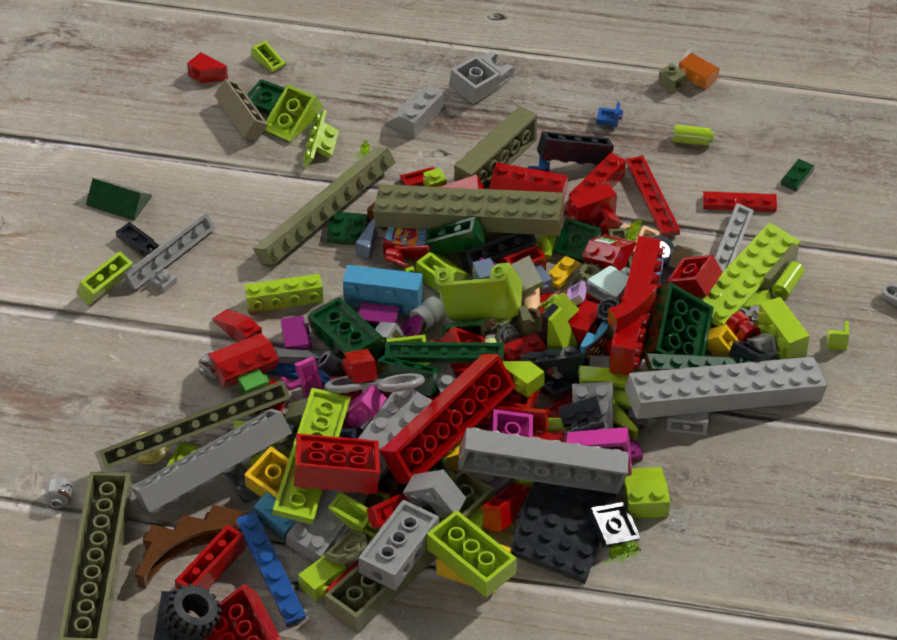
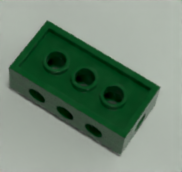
[308,297,385,360]

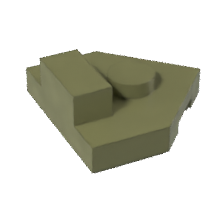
[324,529,369,565]

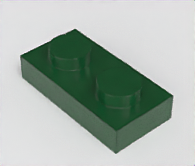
[781,159,815,192]

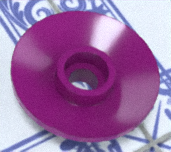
[400,315,423,337]

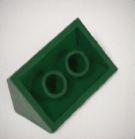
[86,178,152,221]

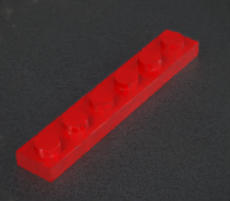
[626,155,680,237]

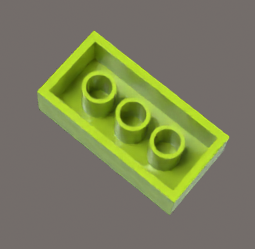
[426,510,517,598]

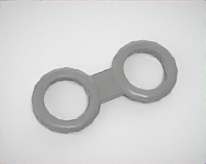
[325,373,425,393]

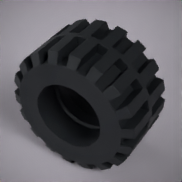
[162,584,221,640]

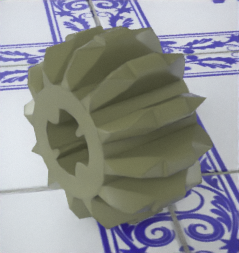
[573,262,604,285]

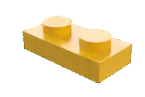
[548,255,581,290]

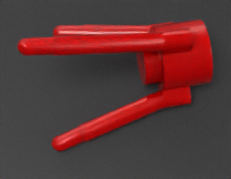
[384,245,430,271]

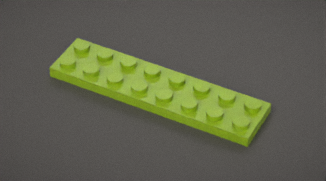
[699,222,801,327]
[272,388,351,525]

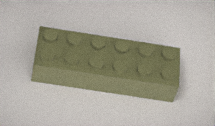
[454,106,537,189]

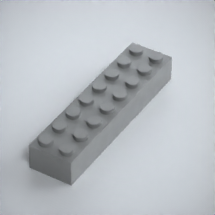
[131,409,292,513]
[458,428,628,494]

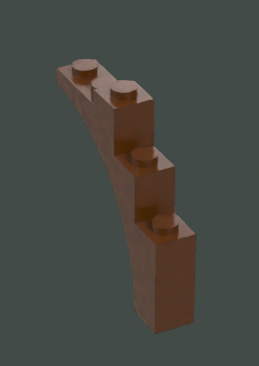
[135,504,260,589]

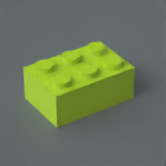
[757,297,810,360]

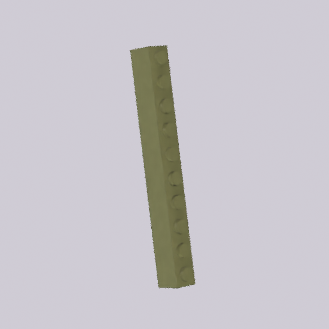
[252,148,396,264]
[95,380,290,471]

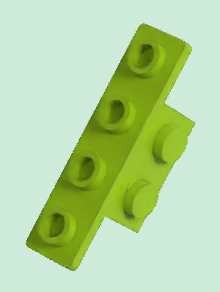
[302,109,339,169]

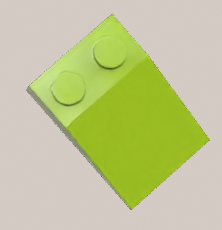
[264,84,323,142]
[623,467,670,519]

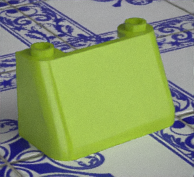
[435,263,523,322]

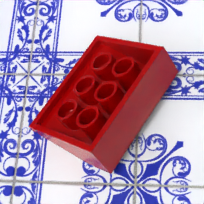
[489,162,568,199]
[294,433,380,494]
[206,584,282,640]

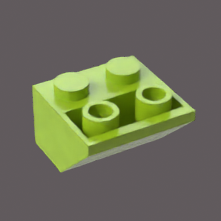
[416,252,470,293]

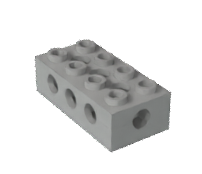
[358,500,439,590]

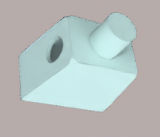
[587,266,630,304]

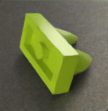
[535,235,558,261]

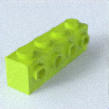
[244,273,324,313]

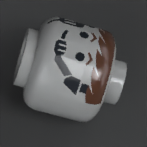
[495,324,523,345]
[198,350,218,379]
[44,477,73,508]

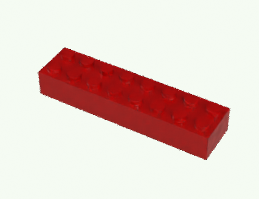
[609,236,664,376]
[379,354,516,484]

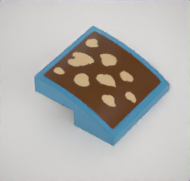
[580,321,609,366]

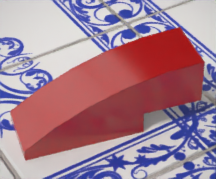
[608,283,657,332]

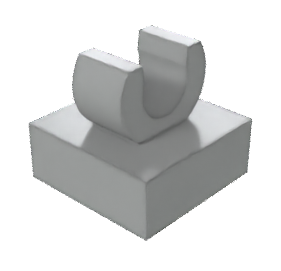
[150,267,177,293]

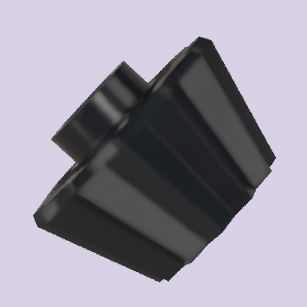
[596,297,620,323]

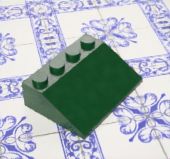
[642,282,714,358]

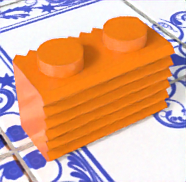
[679,52,719,89]

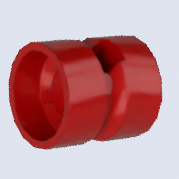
[726,311,761,342]

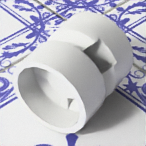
[410,296,446,331]

